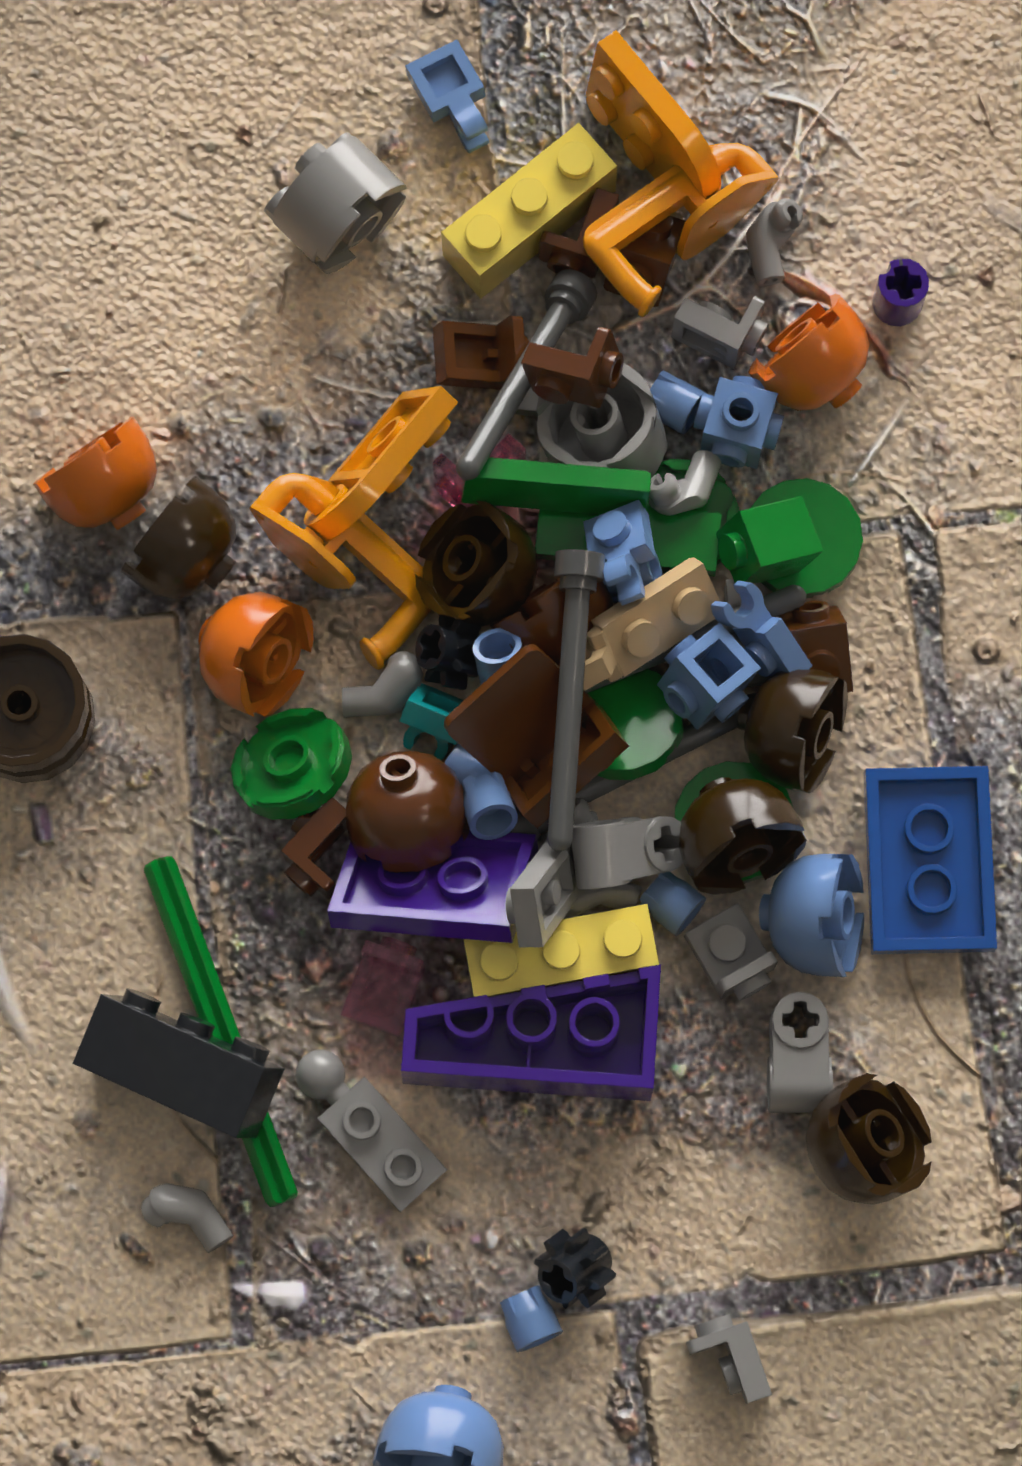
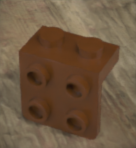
[444,644,629,829]

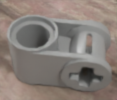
[571,816,683,889]
[767,992,833,1113]

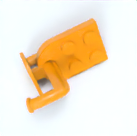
[583,30,779,317]
[250,386,458,670]

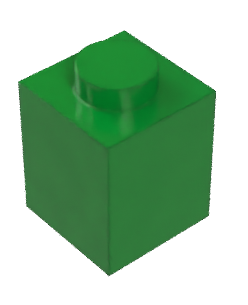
[716,496,823,584]

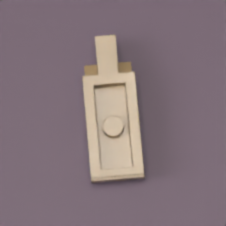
[583,557,720,691]

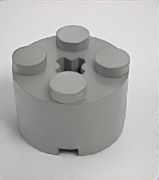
[264,132,407,274]
[536,363,668,478]

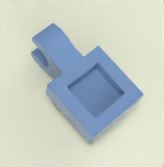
[405,40,489,153]
[583,500,656,606]
[711,581,812,677]

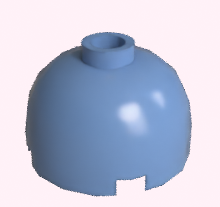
[759,854,864,977]
[372,1385,504,1466]

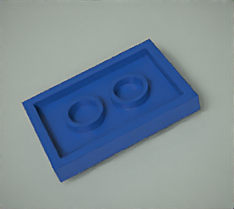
[863,766,997,955]

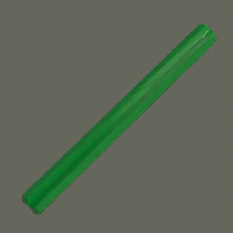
[144,856,298,1207]

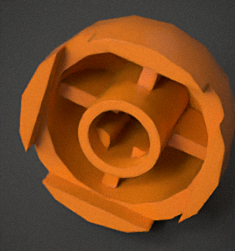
[748,293,869,411]
[33,416,157,530]
[198,592,314,717]

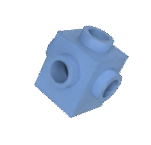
[693,376,784,469]
[657,622,761,730]

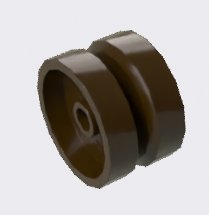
[0,634,95,783]

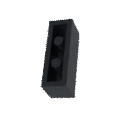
[72,988,285,1138]

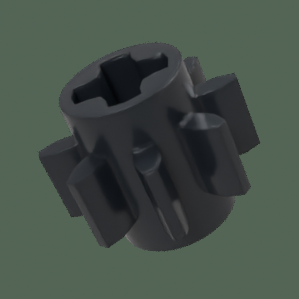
[415,615,482,690]
[534,1228,616,1309]

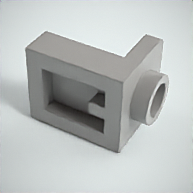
[671,296,769,369]
[684,903,778,1001]
[686,1314,772,1404]

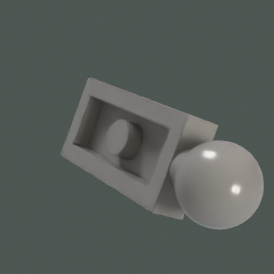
[506,840,579,947]
[295,1050,447,1212]

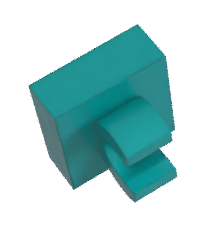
[399,683,464,761]

